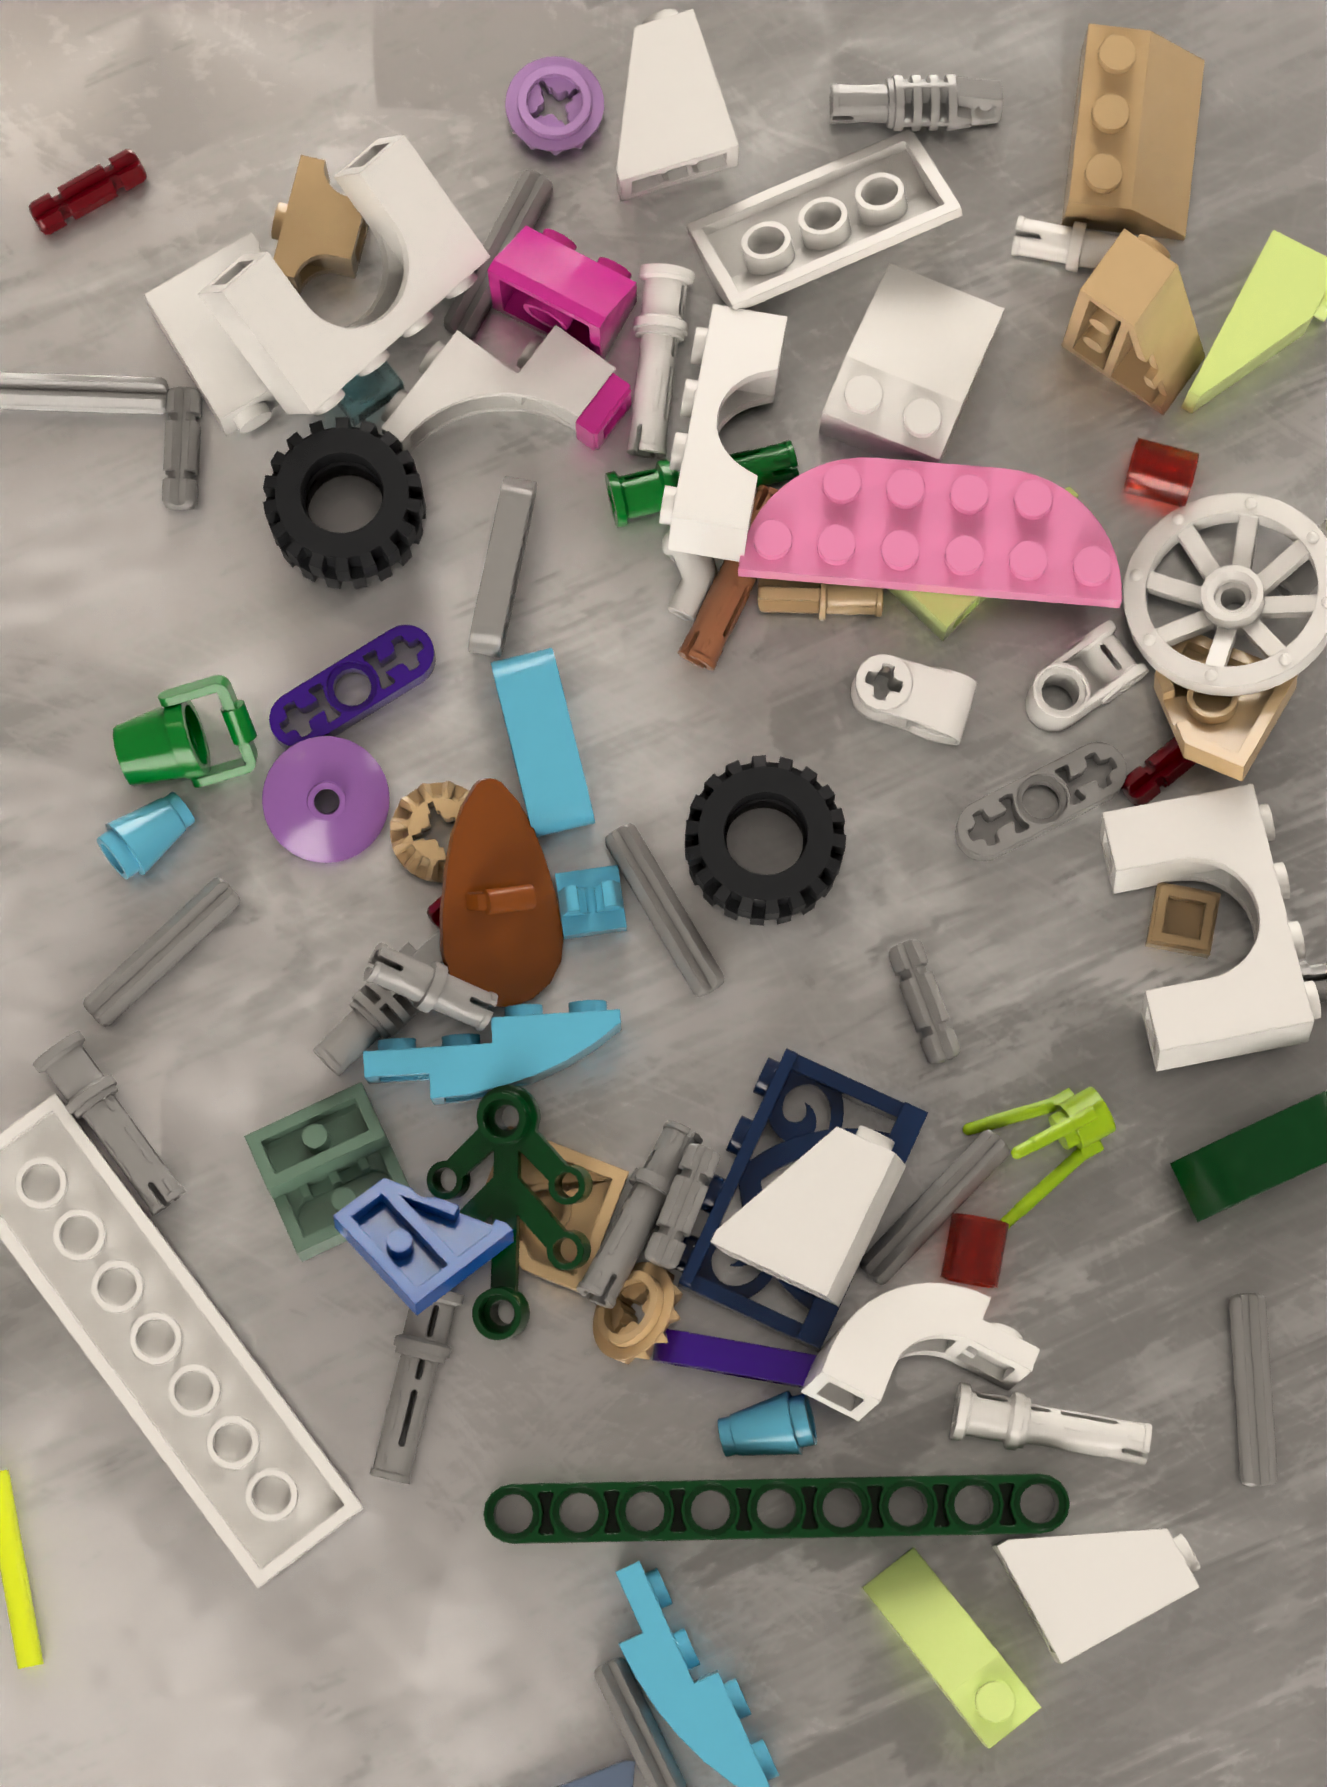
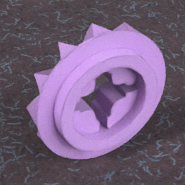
[505,56,604,156]

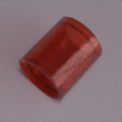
[1123,438,1199,507]
[940,1213,1009,1288]

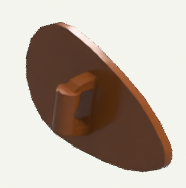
[440,778,564,1007]

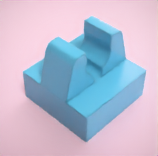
[555,865,627,940]

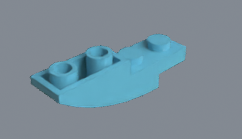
[363,1000,621,1105]
[616,1561,779,1787]

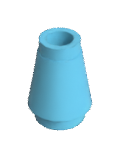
[96,792,195,880]
[718,1390,817,1457]

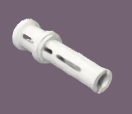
[626,263,695,458]
[950,1382,1152,1465]

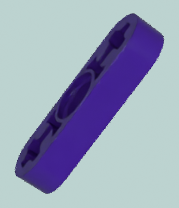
[269,625,436,749]
[652,1329,817,1388]

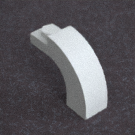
[801,1283,1040,1421]

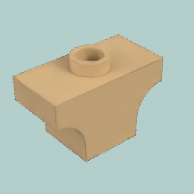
[271,155,369,295]

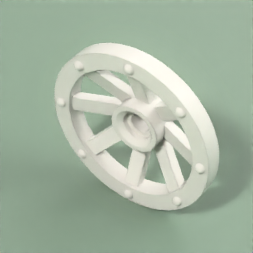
[1123,493,1327,696]

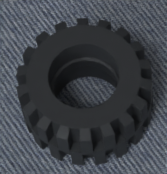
[263,417,426,589]
[685,755,846,926]

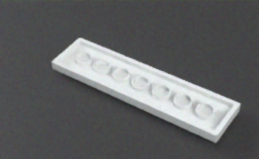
[0,1093,364,1588]

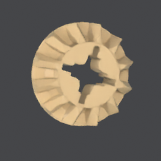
[390,781,470,883]
[593,1262,683,1365]

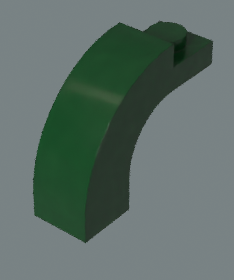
[1170,1090,1327,1222]

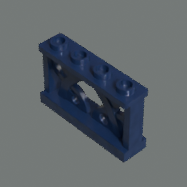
[674,1048,928,1352]

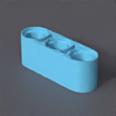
[490,648,595,837]

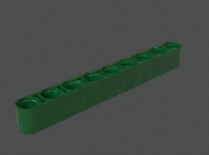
[483,1474,1070,1544]

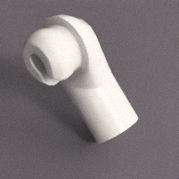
[662,530,718,622]

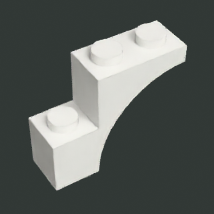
[381,325,616,453]

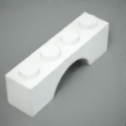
[659,304,787,562]

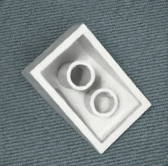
[819,263,1004,463]

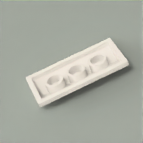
[686,129,963,310]

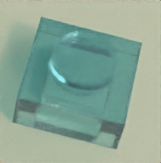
[337,361,405,427]

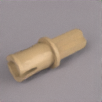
[757,578,883,620]

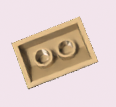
[1061,23,1205,240]

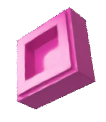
[575,373,632,451]

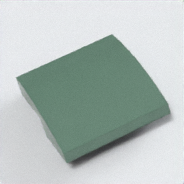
[244,1082,410,1262]

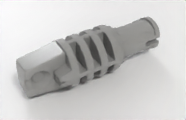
[829,74,1003,131]
[313,930,444,1076]

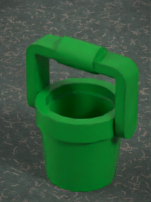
[113,675,258,788]

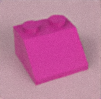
[487,226,637,360]

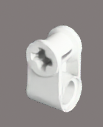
[1025,620,1149,732]
[850,654,977,745]

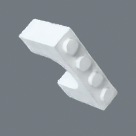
[198,134,491,416]
[1099,784,1321,1072]

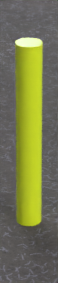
[0,1470,44,1669]

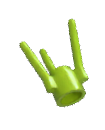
[963,1086,1116,1230]

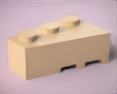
[1061,228,1205,415]

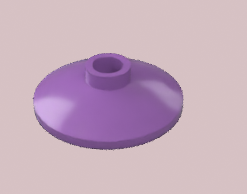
[262,736,390,863]

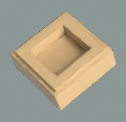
[1145,882,1221,958]

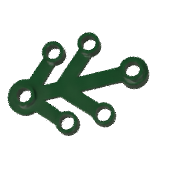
[426,1085,593,1340]

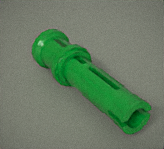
[605,440,799,528]

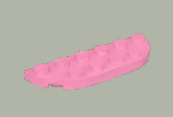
[738,457,1122,608]

